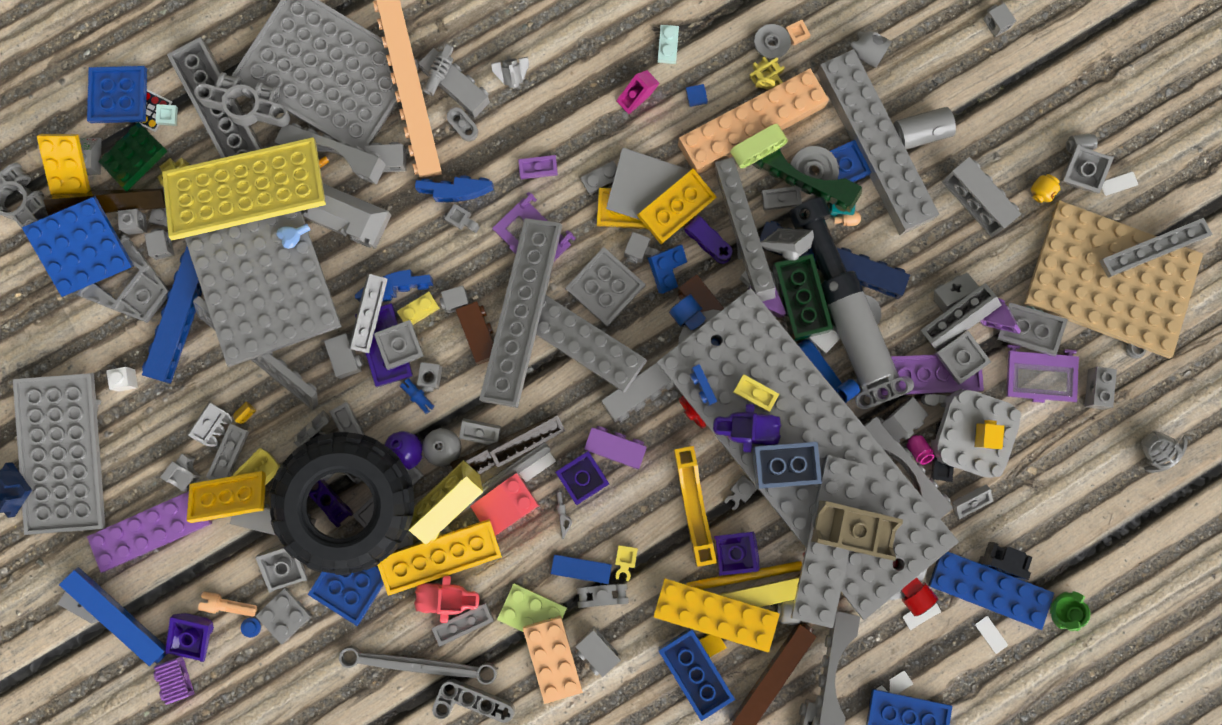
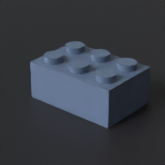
[752,442,822,489]

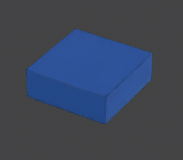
[686,84,708,107]

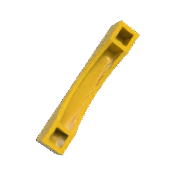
[673,446,717,567]

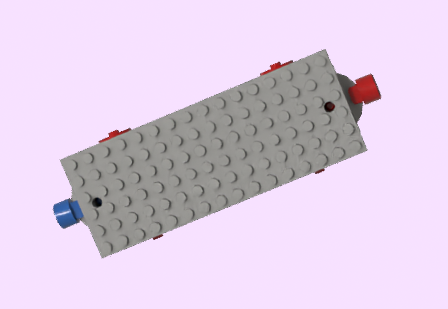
[657,288,959,620]

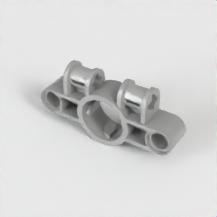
[194,72,290,127]
[0,163,47,230]

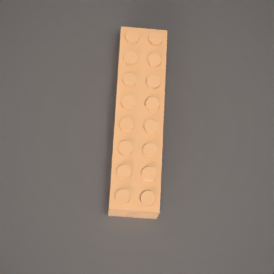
[678,68,829,174]

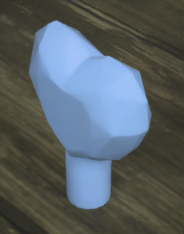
[276,224,310,249]

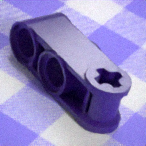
[683,215,732,264]
[309,479,354,527]

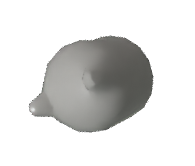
[851,31,892,68]

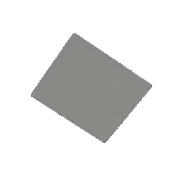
[606,148,690,220]

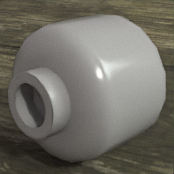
[776,600,800,625]

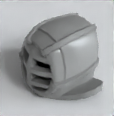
[1141,431,1188,473]

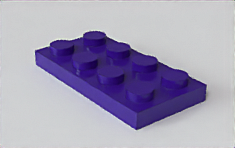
[355,303,413,388]

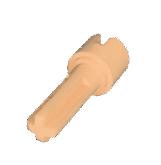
[198,591,257,617]

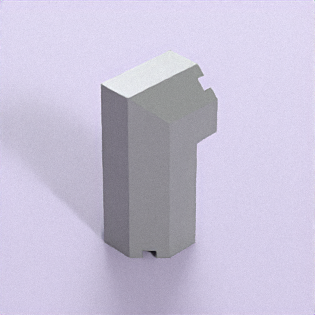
[303,184,391,249]

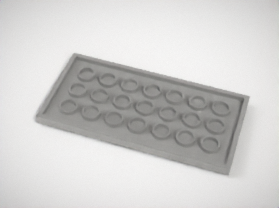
[13,373,106,535]

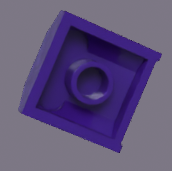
[714,531,759,576]
[165,613,214,662]

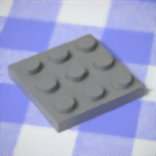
[565,247,646,327]

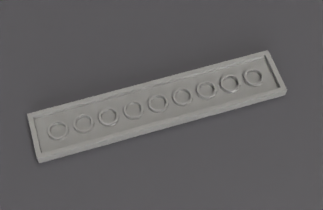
[479,218,562,408]

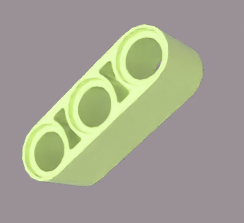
[730,124,788,168]

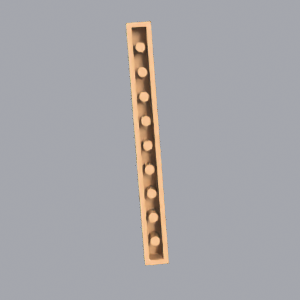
[373,0,442,180]

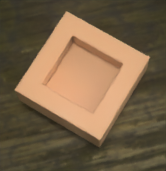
[785,20,811,46]

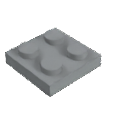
[374,320,424,370]
[935,331,991,385]
[256,588,312,645]

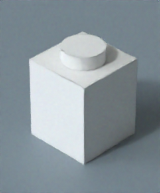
[106,367,138,392]

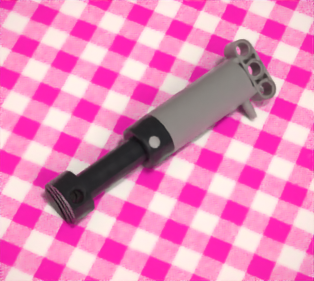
[788,197,914,409]

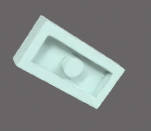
[658,25,679,64]

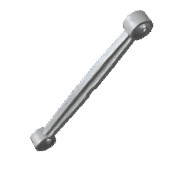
[339,646,497,685]

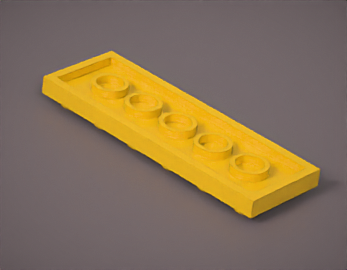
[378,519,502,596]
[653,578,780,653]

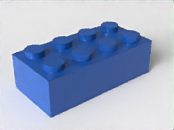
[658,628,735,721]

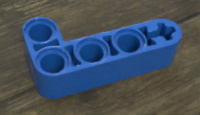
[797,339,860,403]

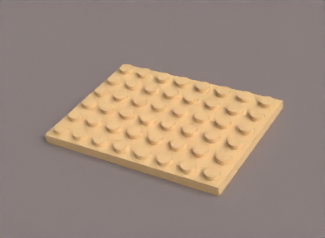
[1024,200,1203,359]

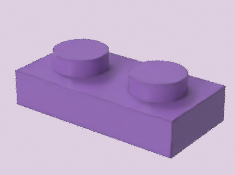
[518,155,558,179]

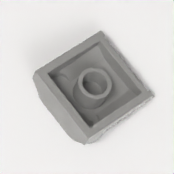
[1061,145,1114,194]
[761,228,814,260]
[255,544,308,593]

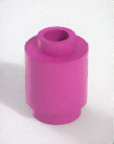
[906,435,934,465]

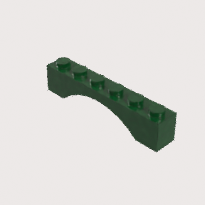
[752,149,862,213]

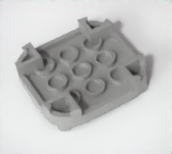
[931,389,1021,478]

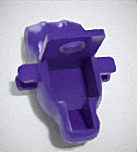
[713,404,782,453]

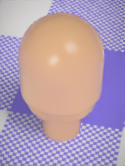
[834,211,861,227]

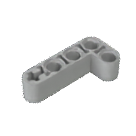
[432,679,515,723]

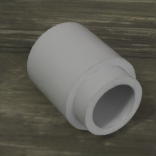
[1066,133,1098,154]

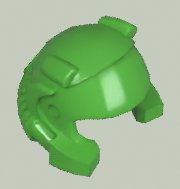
[1050,591,1091,631]

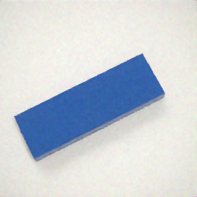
[551,554,612,584]

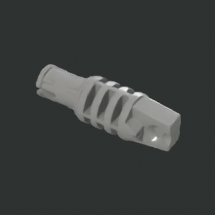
[423,44,453,96]

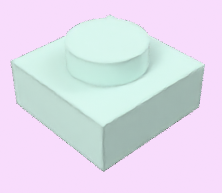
[155,104,178,126]

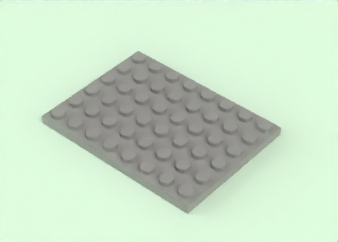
[232,0,420,150]
[185,211,342,367]

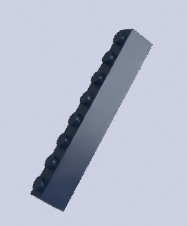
[759,221,910,299]

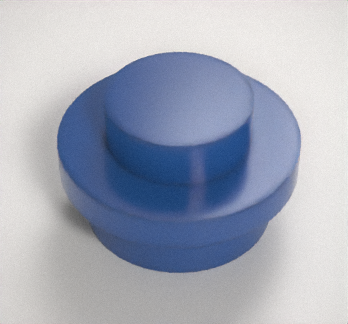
[241,617,261,638]

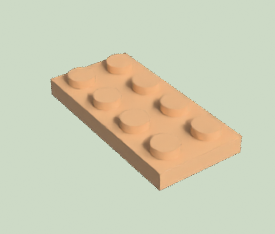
[523,616,583,704]

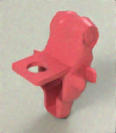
[414,576,480,623]

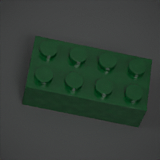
[772,254,833,341]

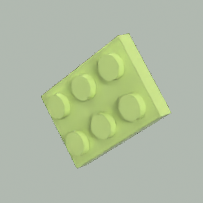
[497,583,567,632]

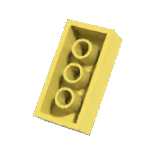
[409,460,483,545]

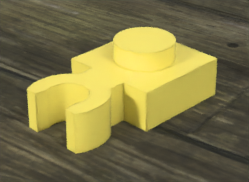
[615,545,638,581]

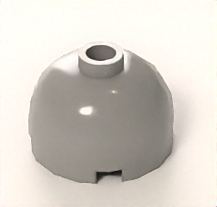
[422,428,461,467]

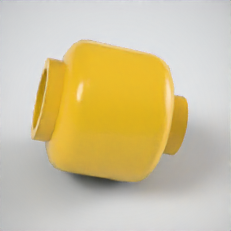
[1030,174,1060,203]

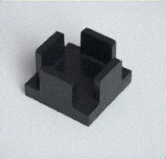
[978,542,1033,580]

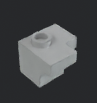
[160,454,201,491]

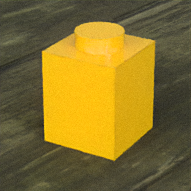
[975,420,1004,449]

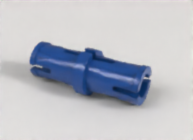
[400,378,435,414]

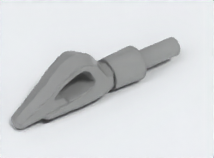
[556,492,572,539]

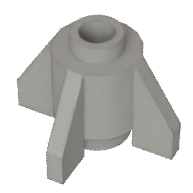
[491,56,529,88]

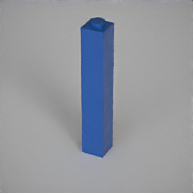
[59,567,166,667]

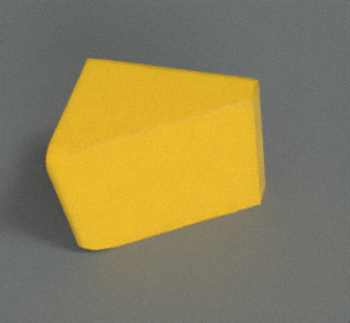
[233,401,256,424]
[699,634,727,657]

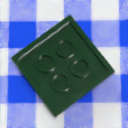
[98,122,168,191]

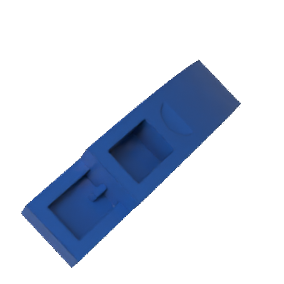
[415,175,494,203]
[355,269,434,302]

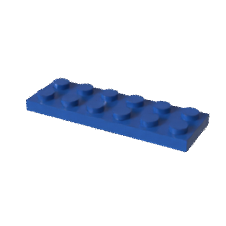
[928,552,1054,630]

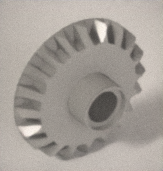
[791,145,839,195]

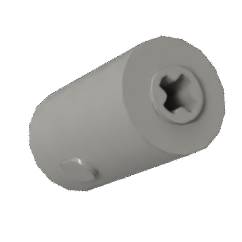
[893,107,956,150]

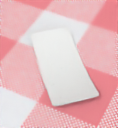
[903,603,941,630]
[877,671,913,694]

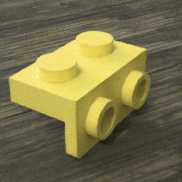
[233,448,281,485]

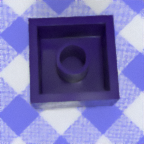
[555,451,610,505]

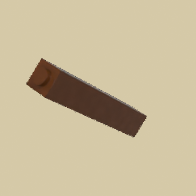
[730,623,817,725]

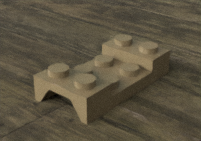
[811,500,903,561]

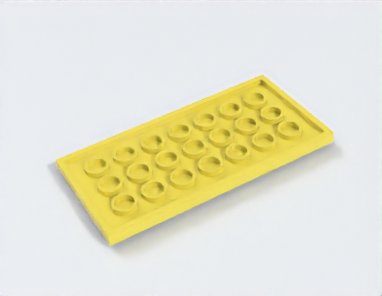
[162,137,326,240]

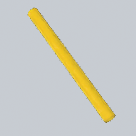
[686,561,802,590]

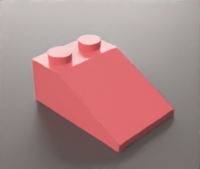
[470,473,540,536]

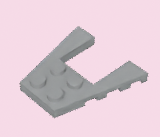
[76,234,169,323]

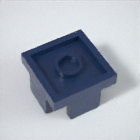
[0,462,32,518]

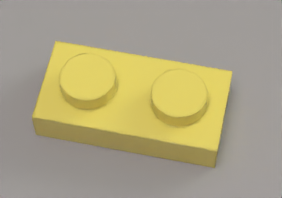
[397,292,440,325]
[733,374,779,412]

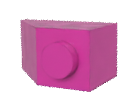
[616,70,660,114]

